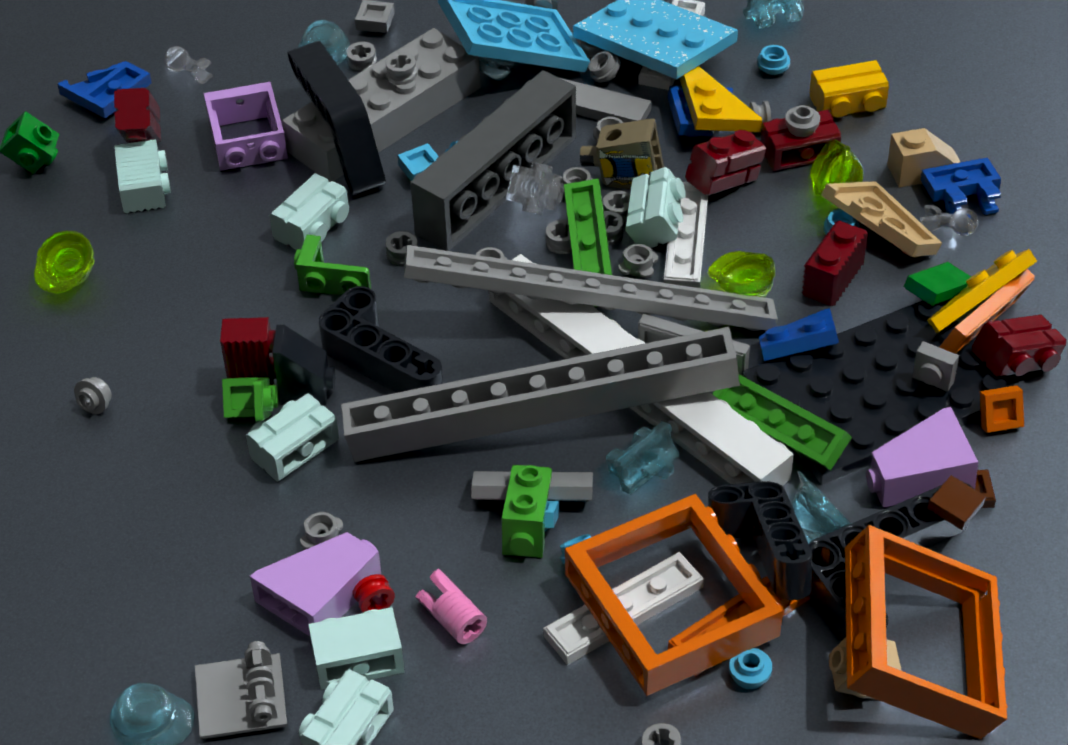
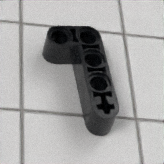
[319,286,443,393]
[708,481,812,600]

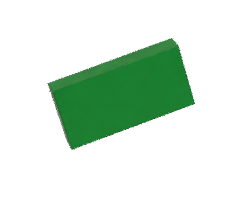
[903,262,971,306]

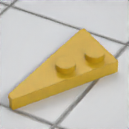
[679,66,762,132]
[927,249,1037,333]

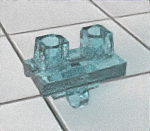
[743,0,805,29]
[606,421,679,495]

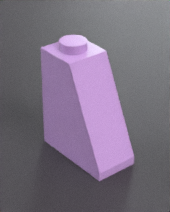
[866,407,978,508]
[250,532,381,637]

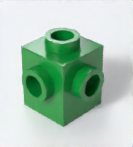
[0,111,59,174]

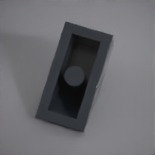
[273,325,336,405]

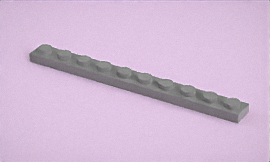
[404,245,778,331]

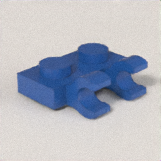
[921,157,1001,221]

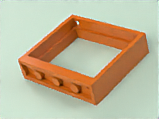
[565,493,784,696]
[845,525,1008,739]

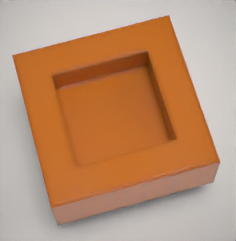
[980,385,1024,433]

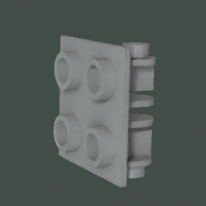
[195,641,288,739]

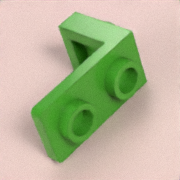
[294,235,371,295]
[222,377,278,421]
[502,465,552,558]

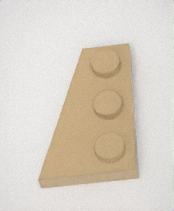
[821,181,942,257]

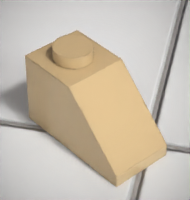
[887,128,960,188]

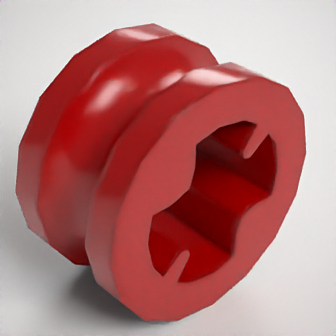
[353,574,395,613]

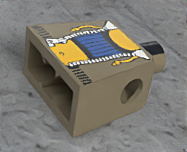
[580,119,664,189]

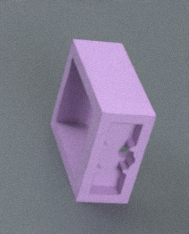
[204,82,288,171]

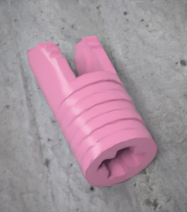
[415,568,487,644]

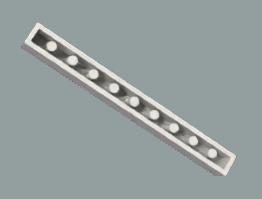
[489,254,794,486]

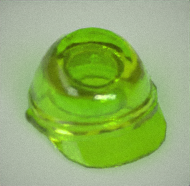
[811,139,864,196]
[34,231,95,293]
[707,251,776,298]

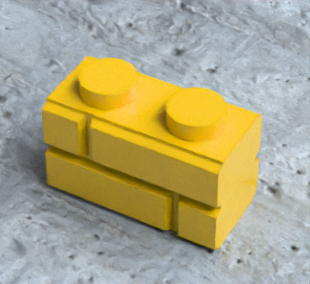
[809,60,889,117]

